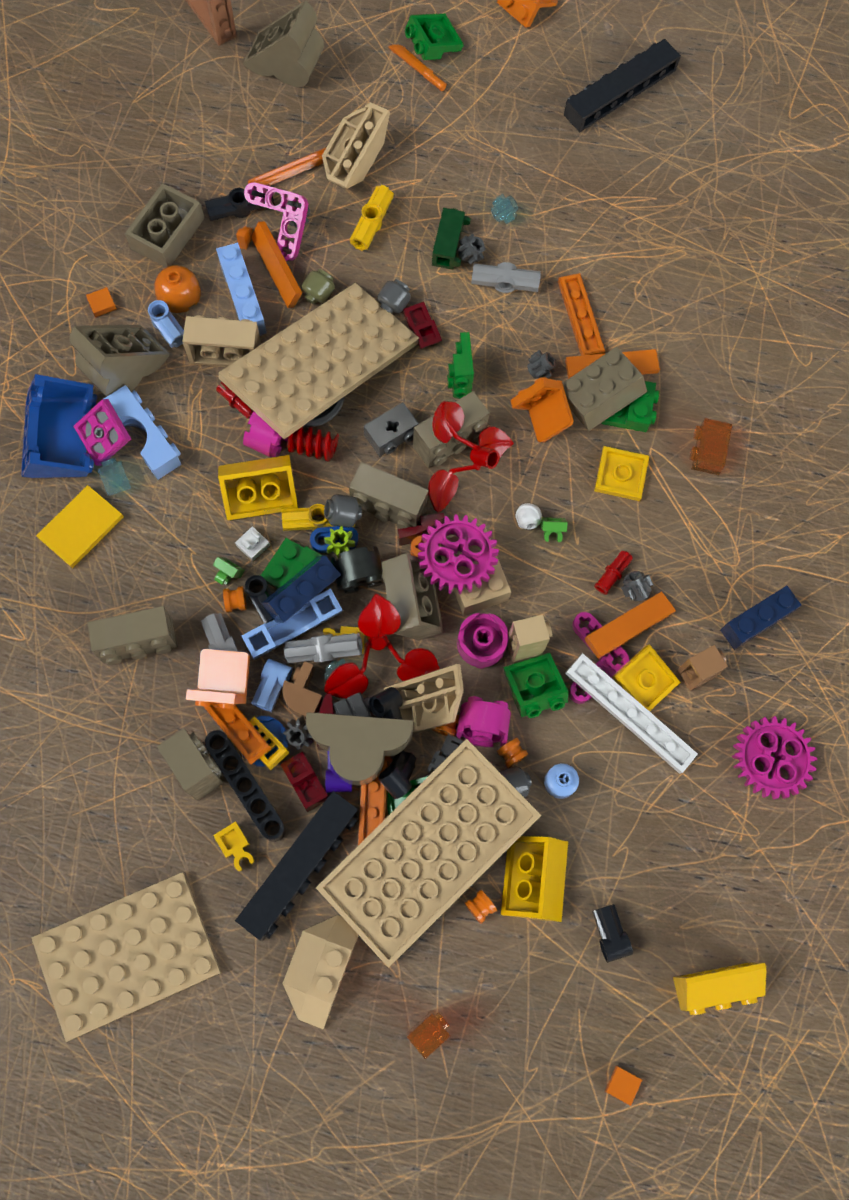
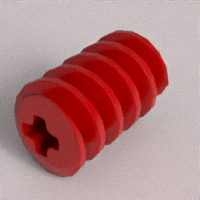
[287,426,339,462]

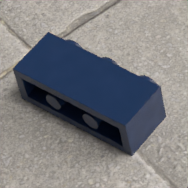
[261,555,340,623]
[720,586,802,650]

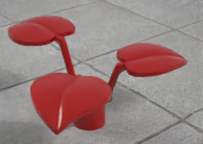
[428,401,514,513]
[324,593,440,699]

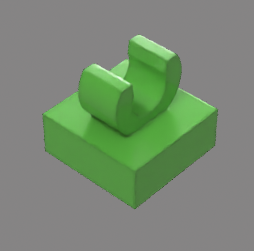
[540,517,568,542]
[213,557,245,585]

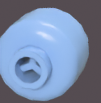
[544,763,579,799]

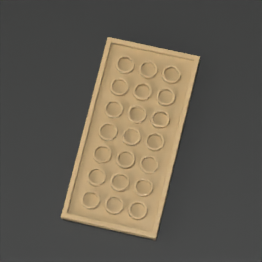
[219,283,419,439]
[316,739,541,968]

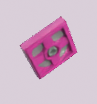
[74,399,131,466]

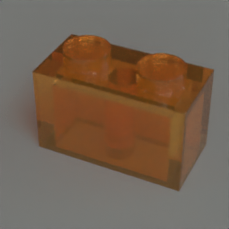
[689,418,732,476]
[406,1011,450,1059]

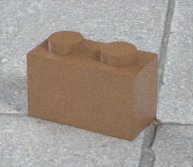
[677,645,728,691]

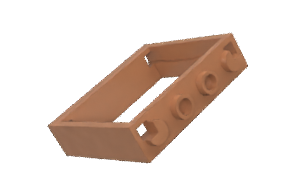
[186,0,237,45]

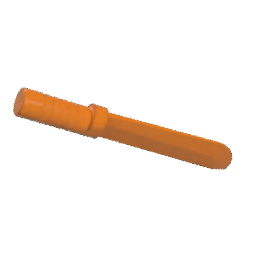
[389,44,447,91]

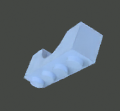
[216,243,267,335]
[104,385,182,480]
[242,588,343,660]

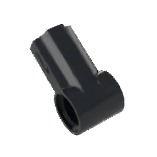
[245,575,274,624]
[369,687,403,720]
[378,750,416,799]
[592,904,633,963]

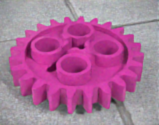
[418,514,499,595]
[732,716,817,800]

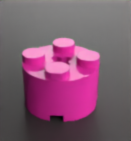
[243,411,287,457]
[457,613,508,669]
[456,696,511,747]

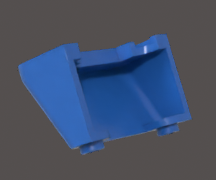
[21,374,97,478]

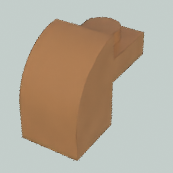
[282,661,323,720]

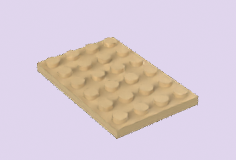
[32,872,221,1042]

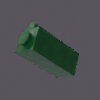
[432,207,471,270]

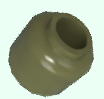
[301,269,335,305]

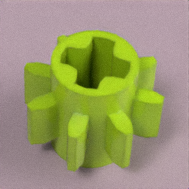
[324,526,355,558]

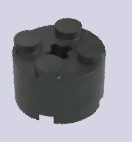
[331,546,383,594]

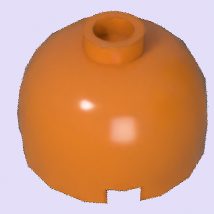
[154,265,201,313]

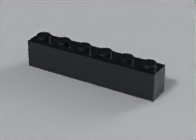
[564,38,681,132]
[235,791,359,941]

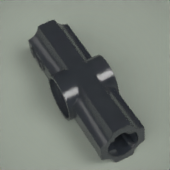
[205,185,275,221]

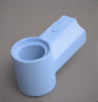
[148,300,184,348]
[251,659,293,712]

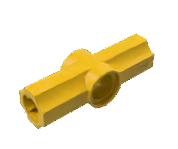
[350,185,394,251]
[281,504,355,531]

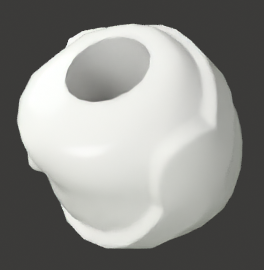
[516,503,542,529]

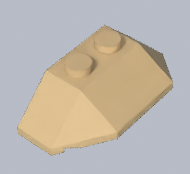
[322,102,390,189]
[384,664,464,733]
[283,915,359,1029]

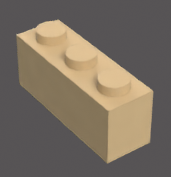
[507,615,552,664]

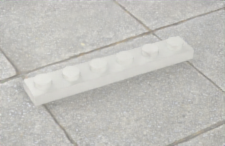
[565,654,698,774]

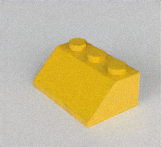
[218,455,298,520]
[501,836,568,922]
[673,962,767,1015]

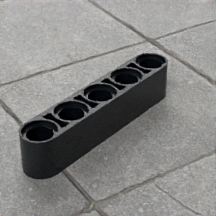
[205,730,286,842]

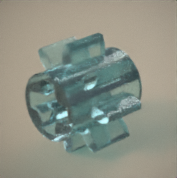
[491,194,518,224]

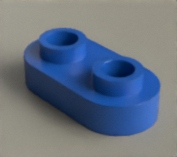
[310,526,359,553]

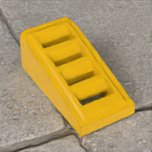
[249,716,289,771]

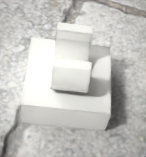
[235,526,270,561]

